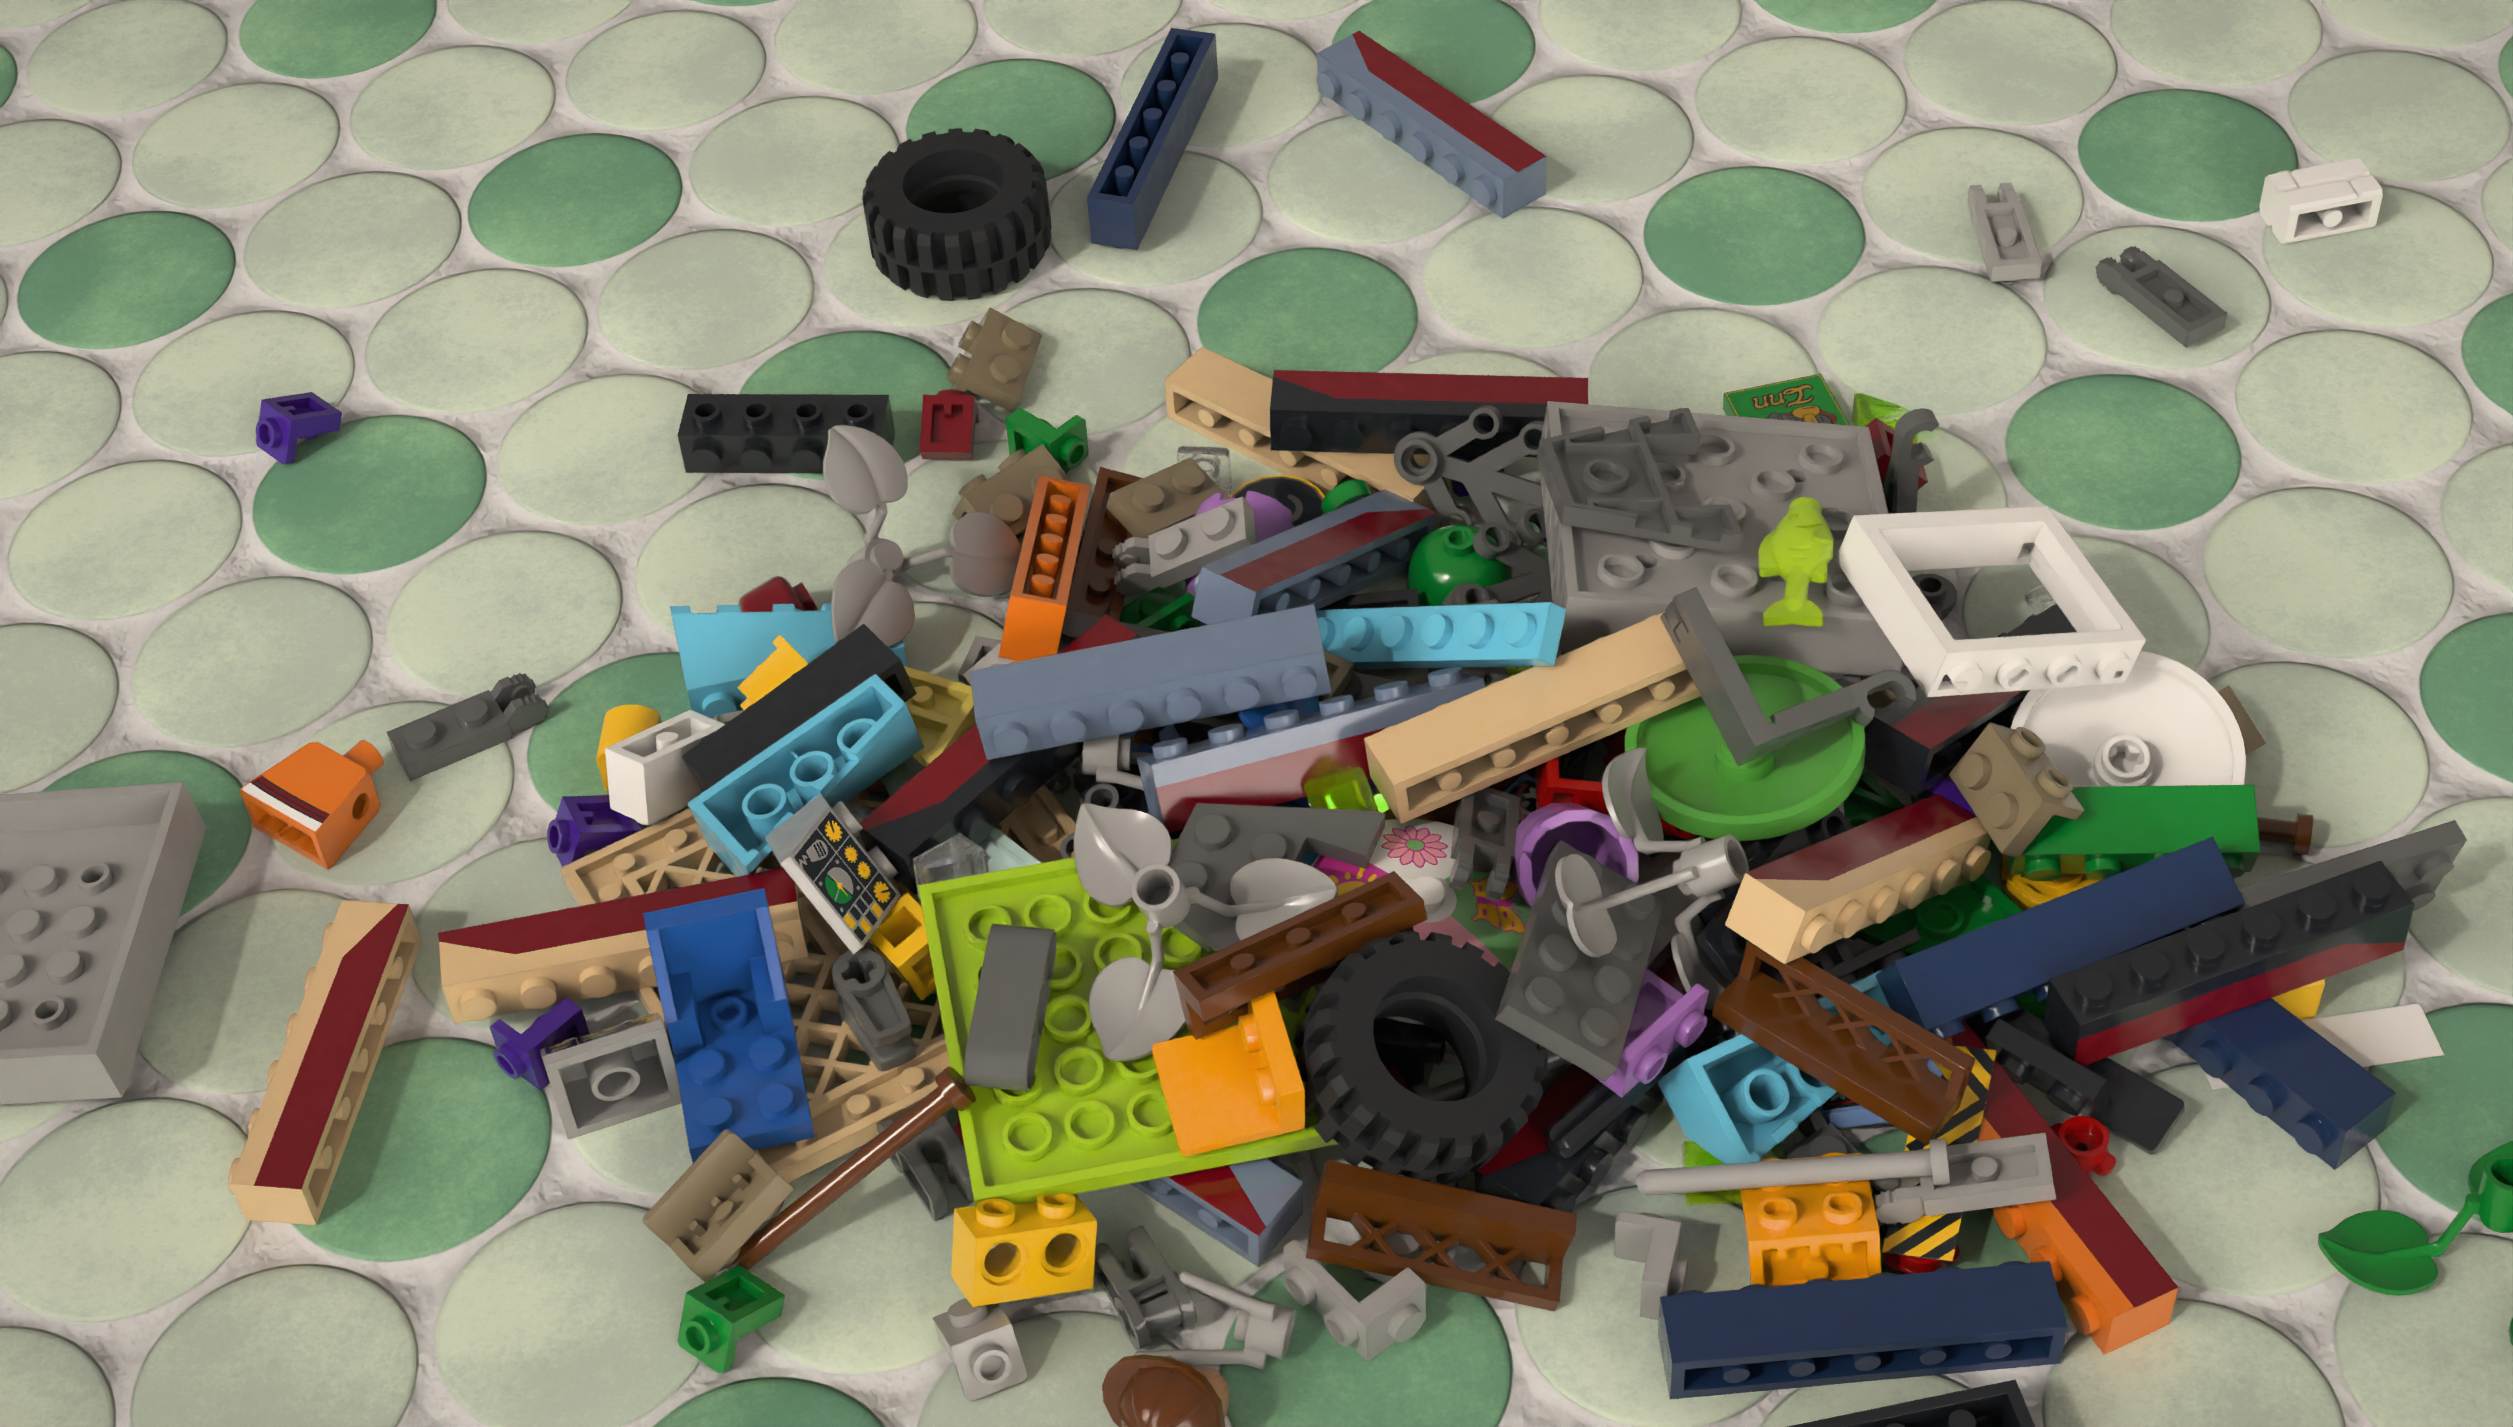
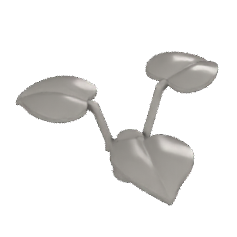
[823,425,1022,647]
[1555,748,1749,1010]
[1074,803,1338,1061]

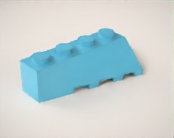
[670,603,908,718]
[687,674,924,877]
[1657,970,1892,1164]

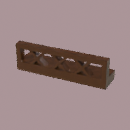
[1066,467,1143,621]
[1173,871,1427,1040]
[1712,941,1975,1146]
[1306,1160,1577,1312]

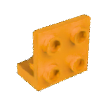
[1152,990,1305,1157]
[1740,1152,1882,1287]

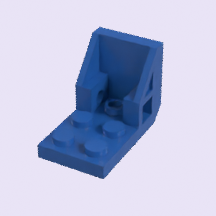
[643,888,815,1163]

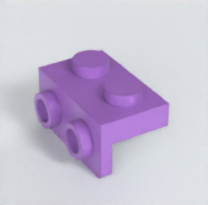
[1591,968,1709,1098]

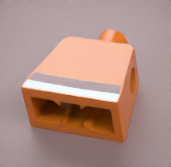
[239,740,384,870]

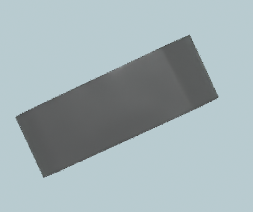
[964,923,1056,1092]

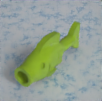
[1758,497,1834,627]

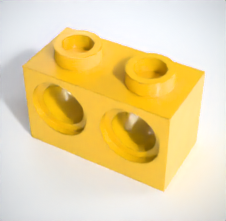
[951,1192,1097,1307]

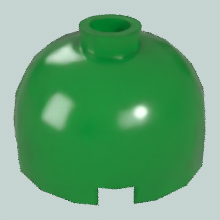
[1407,524,1513,607]

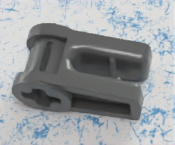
[832,949,916,1072]
[877,1113,974,1221]
[1094,1225,1197,1350]

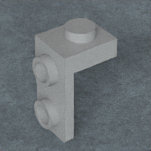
[1282,1240,1426,1362]

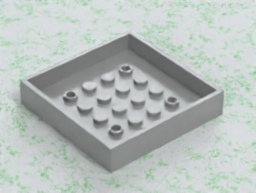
[1540,401,1903,676]
[0,782,207,1105]

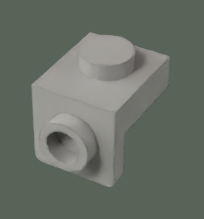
[1614,1211,1688,1320]
[932,1298,1027,1401]

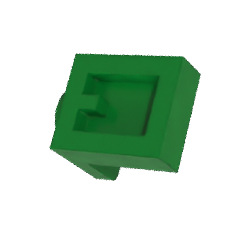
[1005,408,1089,473]
[677,1265,785,1373]

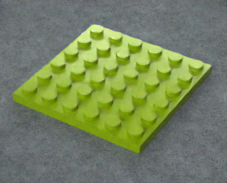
[918,838,1338,1207]

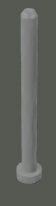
[1637,1138,1950,1196]

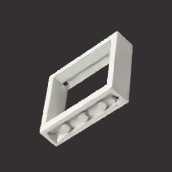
[1835,506,2146,697]

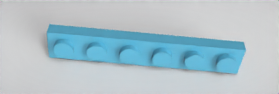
[1315,602,1566,669]

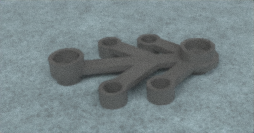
[1394,405,1544,547]
[1442,509,1553,606]

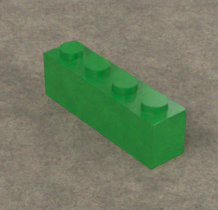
[2009,785,2260,881]

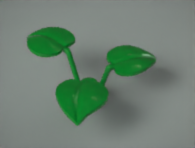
[2318,1141,2513,1345]

